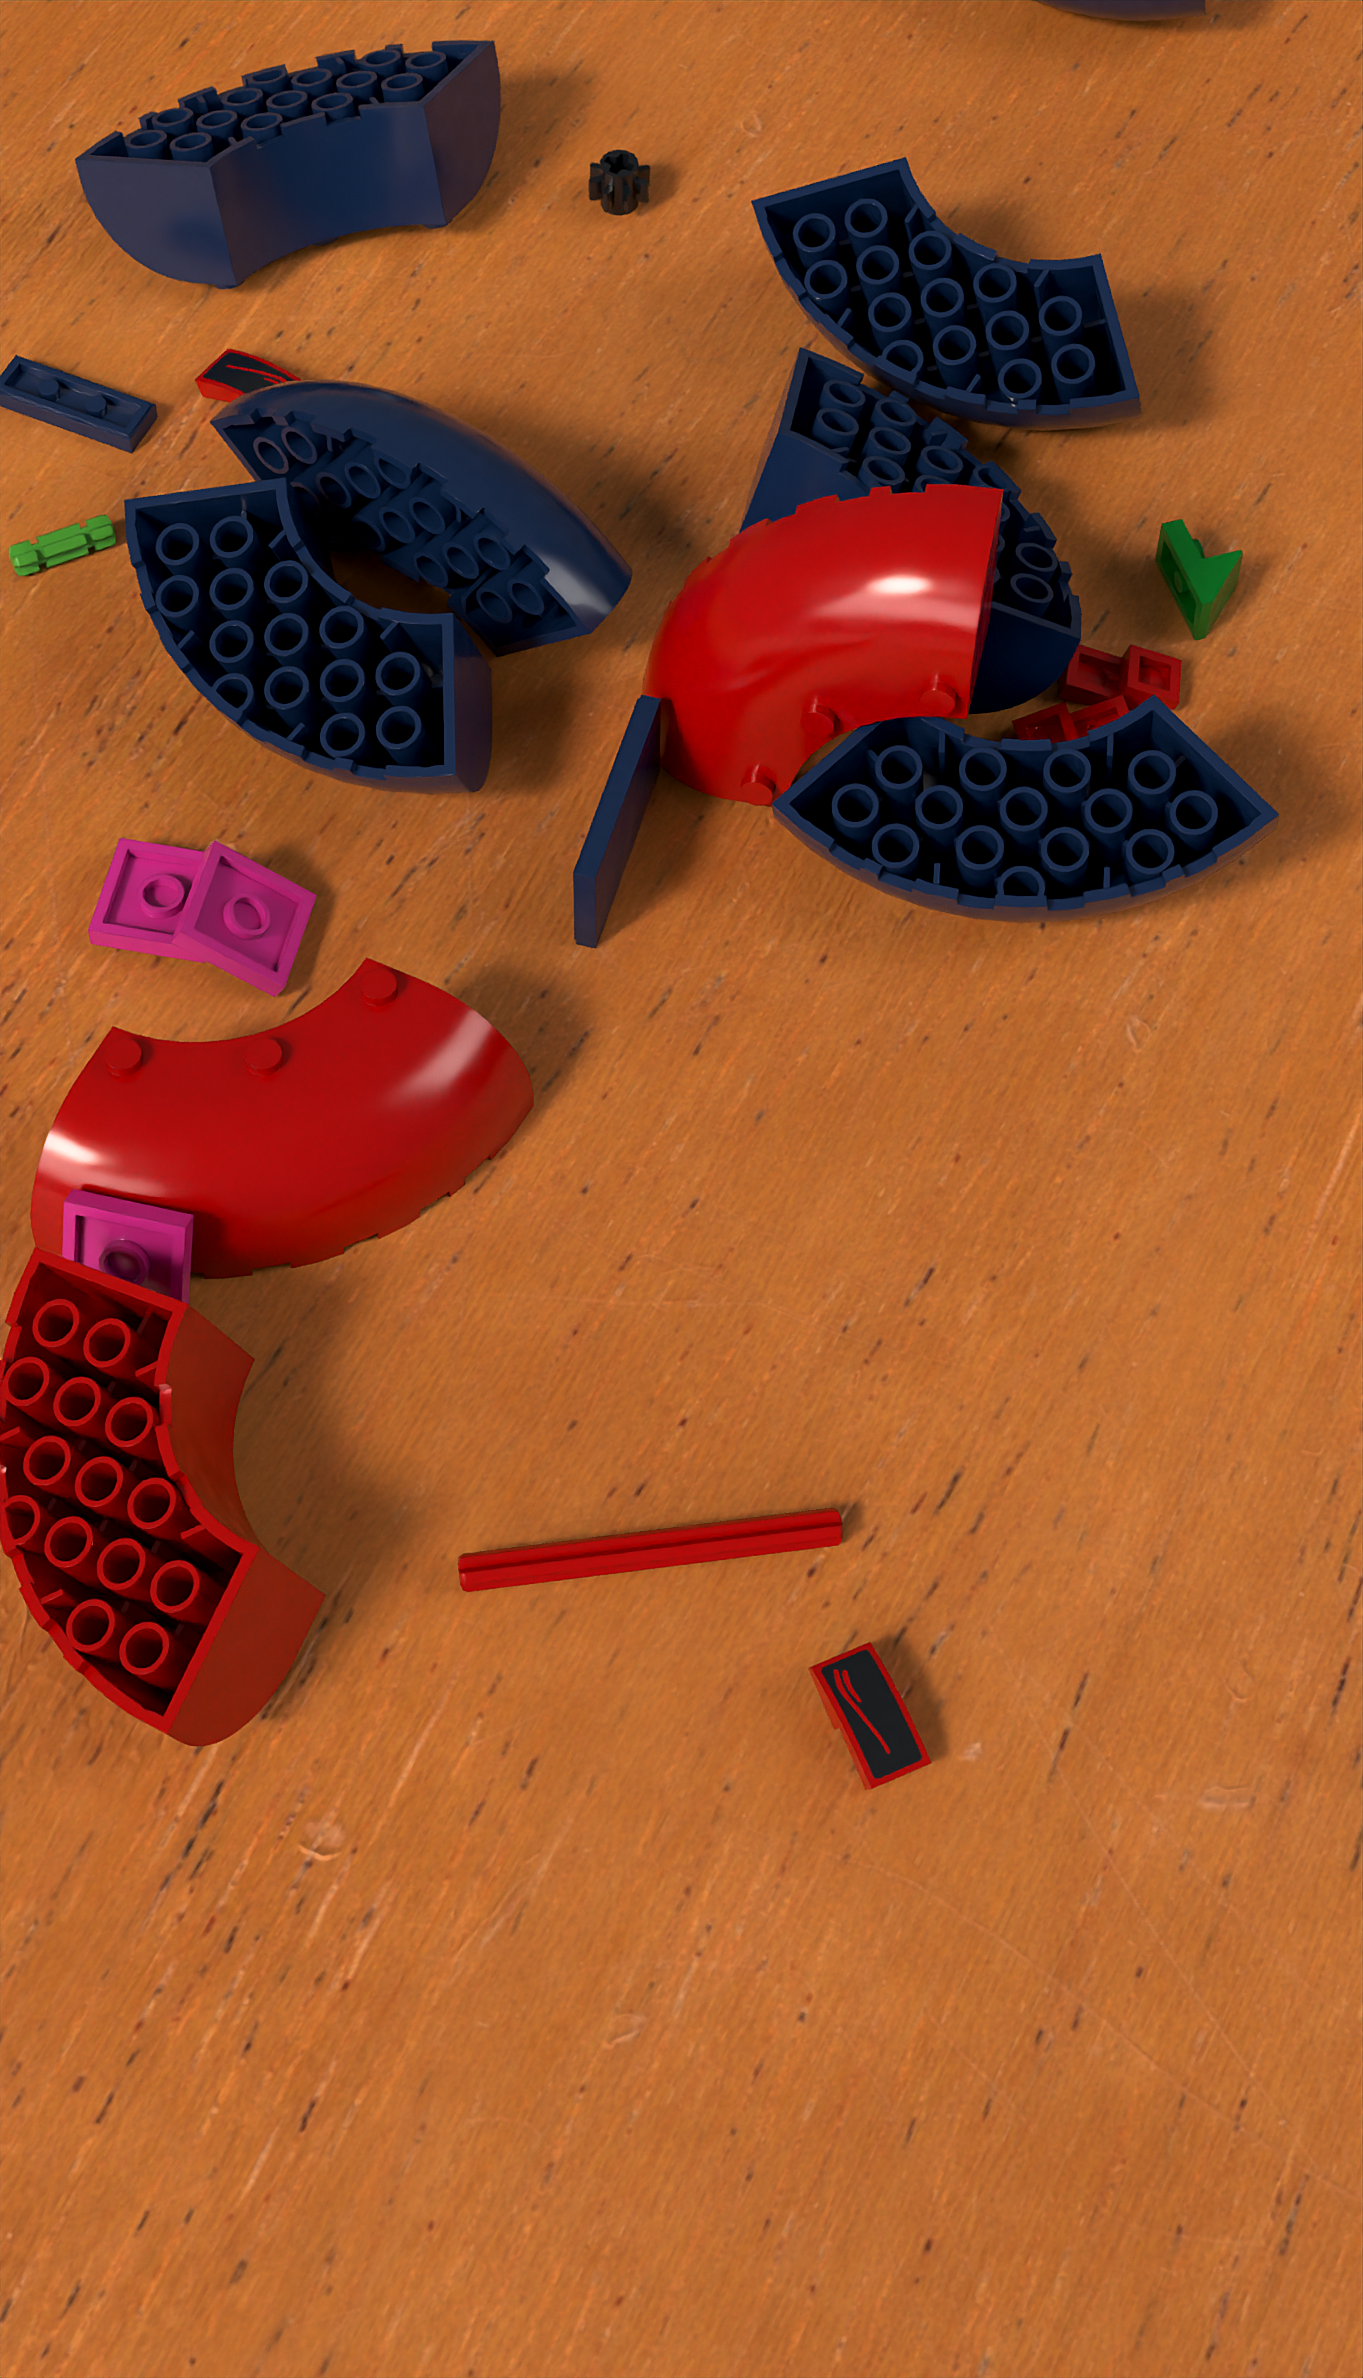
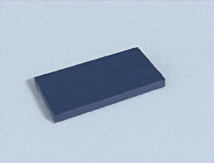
[573,694,661,949]

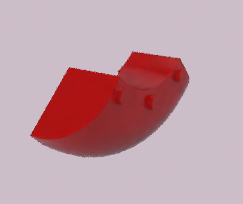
[642,484,1003,807]
[30,957,534,1279]
[0,1247,326,1747]

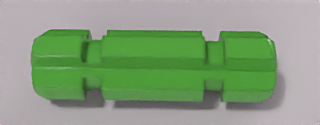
[8,514,116,577]

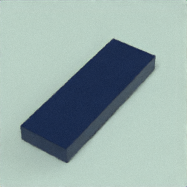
[0,355,158,453]

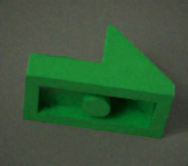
[1155,519,1243,641]

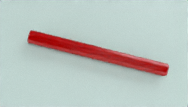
[458,1507,843,1592]

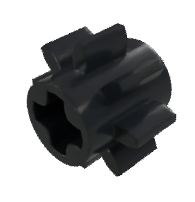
[589,150,650,216]

